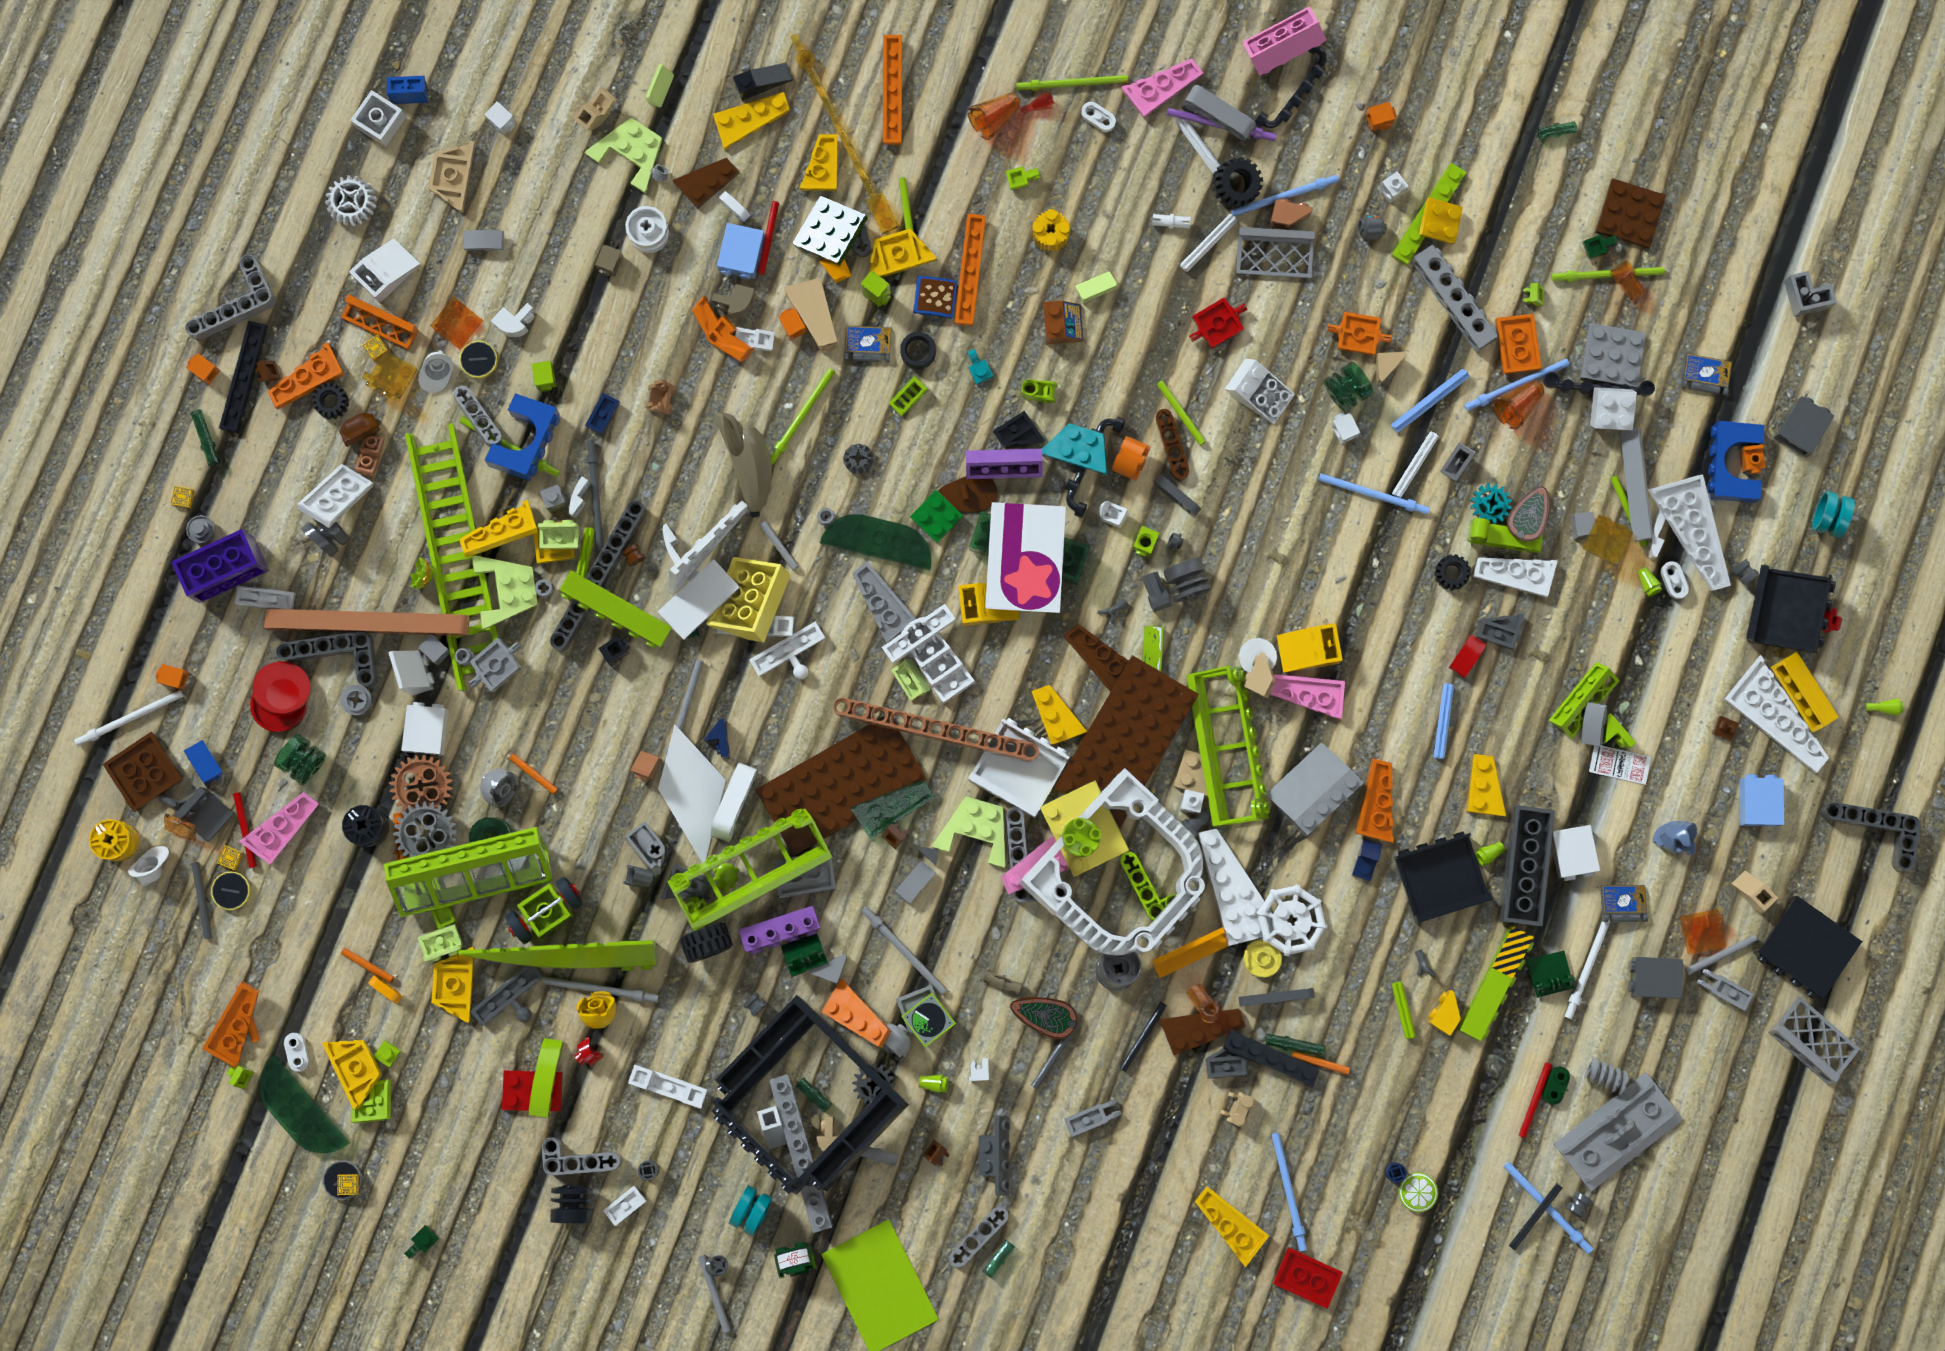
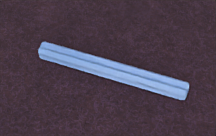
[1391,369,1469,433]

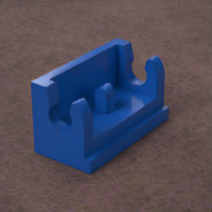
[387,75,428,104]
[184,740,223,787]

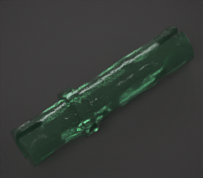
[190,409,220,466]
[1265,1033,1326,1057]

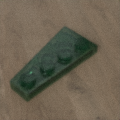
[850,780,935,839]

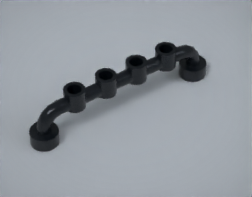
[1255,44,1327,128]
[1543,372,1655,397]
[1065,416,1125,518]

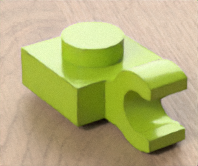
[1006,166,1040,191]

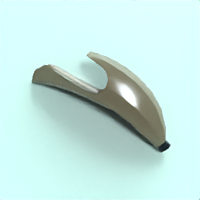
[713,412,772,518]

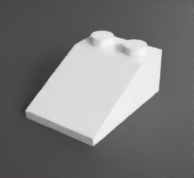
[389,650,435,696]

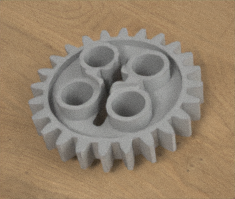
[393,801,457,857]

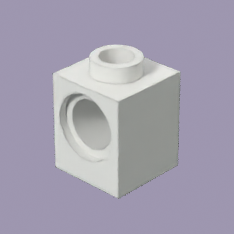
[484,102,516,135]
[1379,171,1408,203]
[1331,412,1360,444]
[1180,790,1204,815]

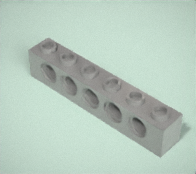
[1411,245,1498,353]

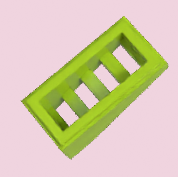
[889,376,929,416]

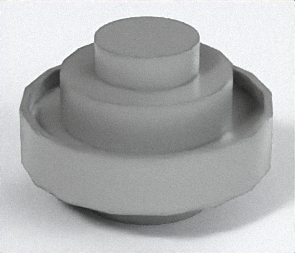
[186,515,216,544]

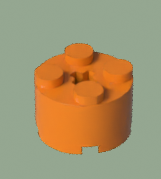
[1112,436,1151,481]

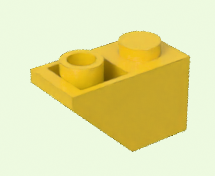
[1428,990,1461,1036]

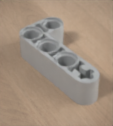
[1181,85,1256,141]
[542,1137,622,1176]

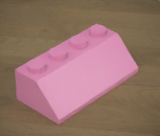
[1243,6,1327,76]

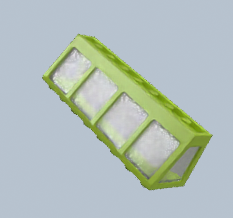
[384,827,553,918]

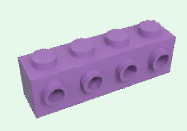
[966,449,1043,479]
[739,906,821,955]

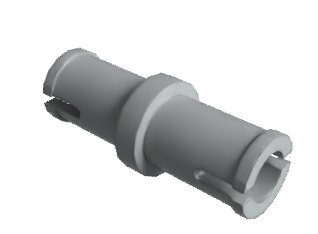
[860,1147,899,1166]

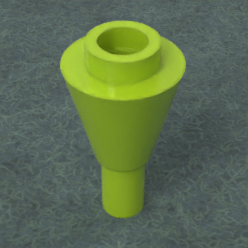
[1866,698,1904,717]

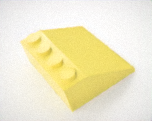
[706,557,791,642]
[1040,780,1129,877]

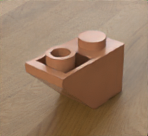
[1270,199,1313,230]
[631,751,661,782]

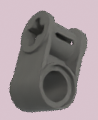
[623,865,653,888]

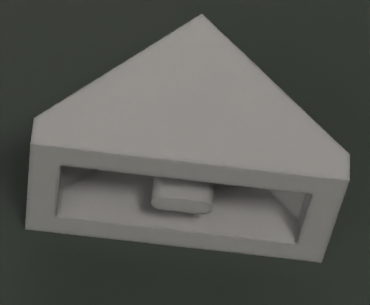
[1440,442,1475,481]
[809,954,847,984]

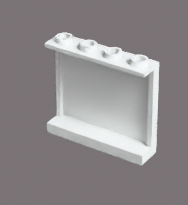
[968,718,1070,818]

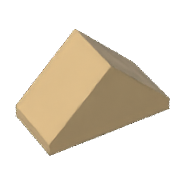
[1375,352,1407,386]

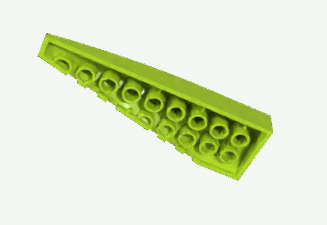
[458,940,657,971]

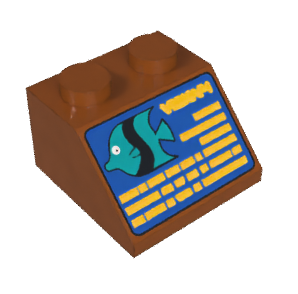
[1043,301,1084,344]

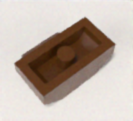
[339,413,380,447]

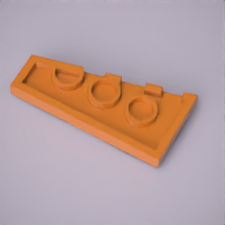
[268,342,345,410]
[1355,759,1394,843]
[822,979,891,1048]
[202,981,260,1068]

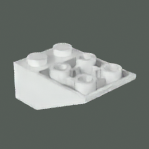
[349,238,420,303]
[1225,359,1295,424]

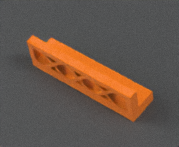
[341,294,419,350]

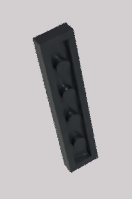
[1222,1030,1320,1088]

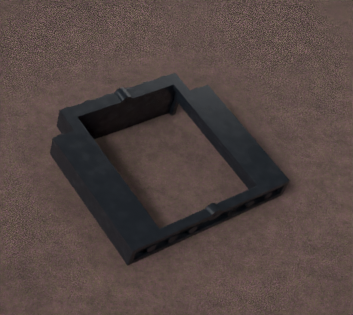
[712,995,909,1195]

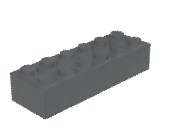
[1499,805,1555,927]

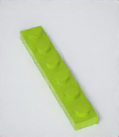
[1391,163,1467,266]

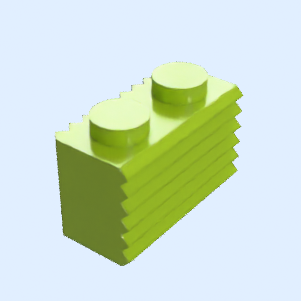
[861,271,891,307]

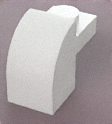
[491,303,536,337]

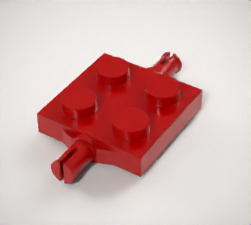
[1189,297,1247,349]

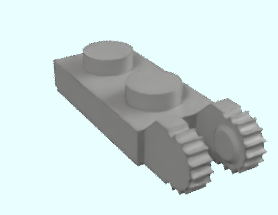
[1697,969,1755,1012]
[1064,1099,1121,1137]

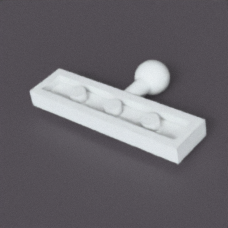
[750,621,825,680]

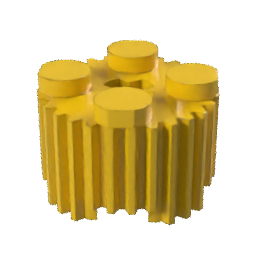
[1032,209,1070,252]

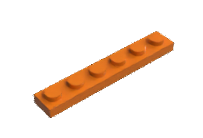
[883,35,902,145]
[954,214,986,326]

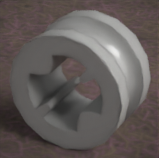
[535,579,553,598]

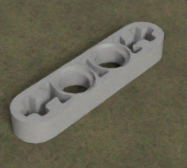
[454,386,502,447]
[949,1206,1008,1268]

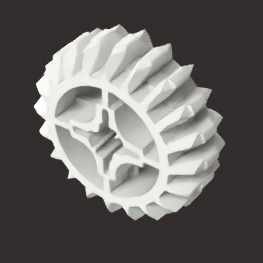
[325,175,377,226]

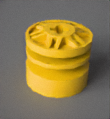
[89,819,140,862]

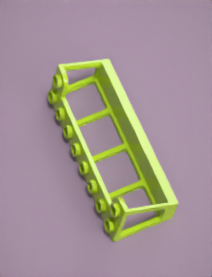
[1186,665,1270,827]
[667,809,833,931]

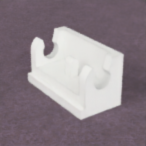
[969,1058,989,1081]

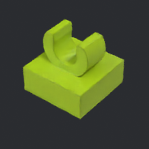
[1523,283,1544,307]
[226,1066,254,1089]

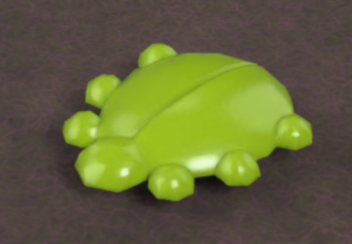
[713,863,739,893]

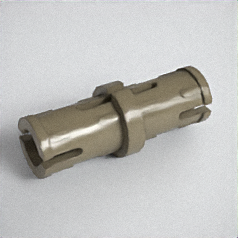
[982,970,1022,995]

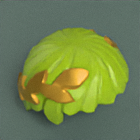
[410,558,433,589]

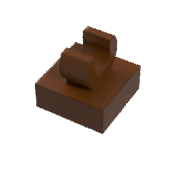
[255,360,281,382]
[1712,716,1738,741]
[881,823,907,850]
[923,1140,949,1166]

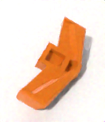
[692,296,755,362]

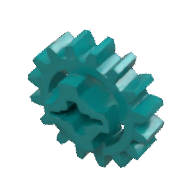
[1470,483,1512,524]

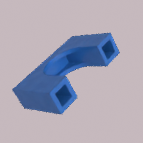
[485,393,561,481]
[1707,421,1765,503]

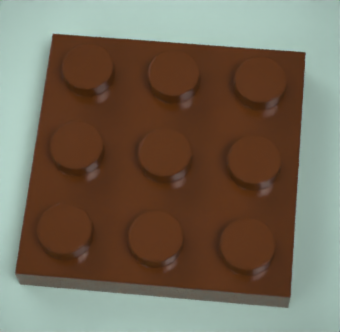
[1595,178,1666,249]
[102,732,184,812]

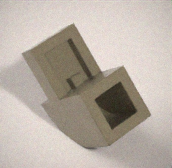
[712,284,756,318]

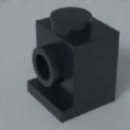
[598,636,630,666]

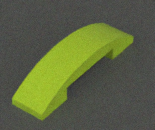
[529,1038,563,1118]

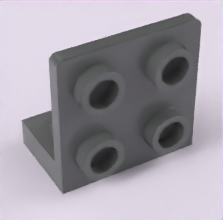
[174,787,234,842]

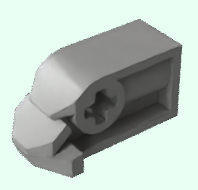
[625,821,665,876]

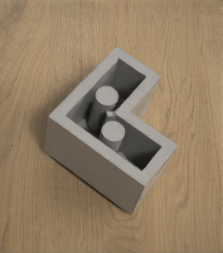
[1784,271,1837,317]

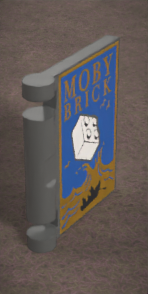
[844,326,892,362]
[1681,353,1732,396]
[1600,885,1648,922]

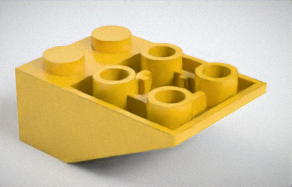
[958,583,1020,627]
[1276,623,1343,673]

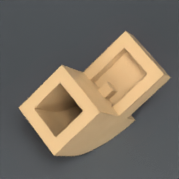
[573,88,617,131]
[817,1116,838,1152]

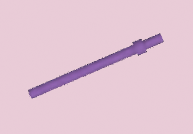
[1166,108,1277,141]

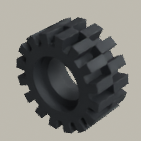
[312,383,349,419]
[1434,554,1471,591]

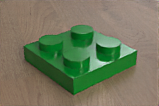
[910,490,963,543]

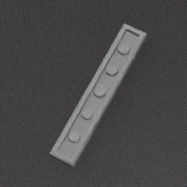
[1620,428,1654,543]

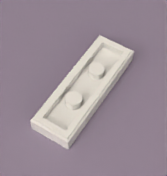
[235,585,296,610]

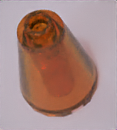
[968,93,1020,140]
[1492,380,1544,430]

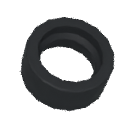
[900,332,936,369]

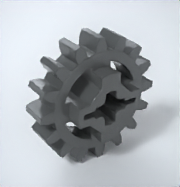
[852,1063,895,1104]

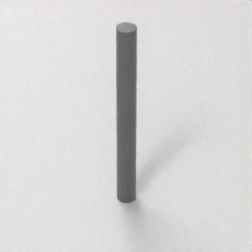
[191,862,212,939]
[1031,1022,1080,1089]

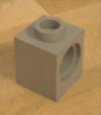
[595,244,623,277]

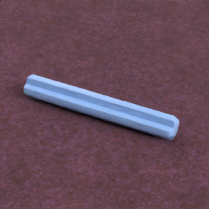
[1434,683,1454,759]

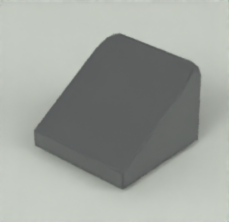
[919,847,939,866]

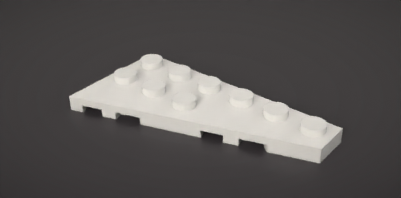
[668,501,748,594]
[1724,655,1829,773]
[1197,829,1273,946]

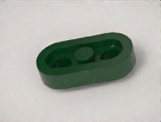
[1542,1066,1570,1105]

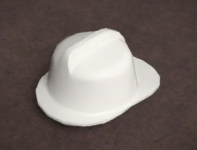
[418,350,454,393]
[128,846,169,887]

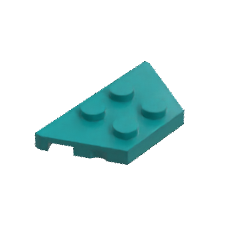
[1042,423,1108,476]

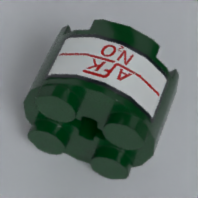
[774,1241,817,1279]

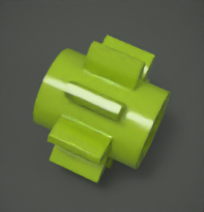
[685,897,707,913]

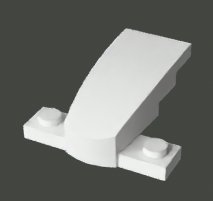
[882,604,975,704]

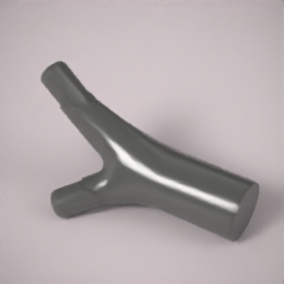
[1098,599,1128,623]
[159,794,187,812]
[1415,949,1437,977]

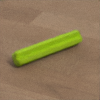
[576,527,595,578]
[1392,981,1416,1039]

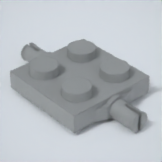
[468,638,522,692]

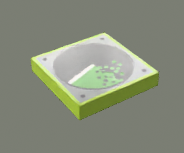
[901,993,956,1047]

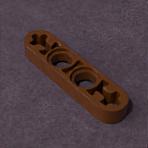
[1155,409,1189,481]

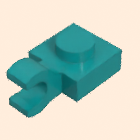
[968,349,993,385]

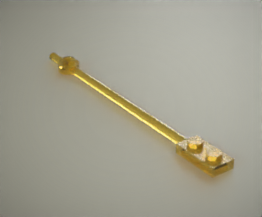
[791,34,899,235]

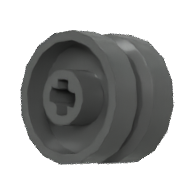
[301,519,351,558]

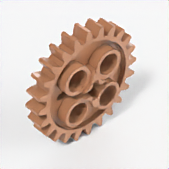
[389,755,453,817]

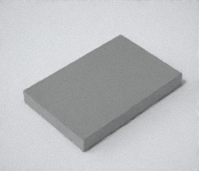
[773,851,837,899]

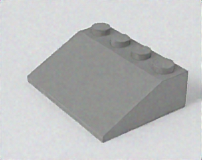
[1266,742,1363,837]

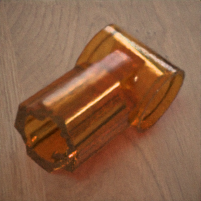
[1610,260,1645,300]
[1186,984,1219,1024]

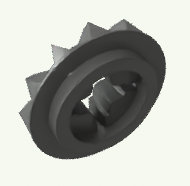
[843,443,874,474]

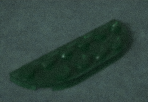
[819,514,932,571]
[260,1055,351,1153]

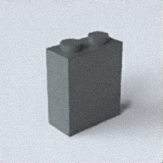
[1774,396,1834,458]
[1628,957,1683,999]

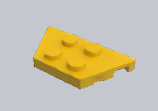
[867,229,938,278]
[431,947,475,1023]
[322,1040,382,1110]

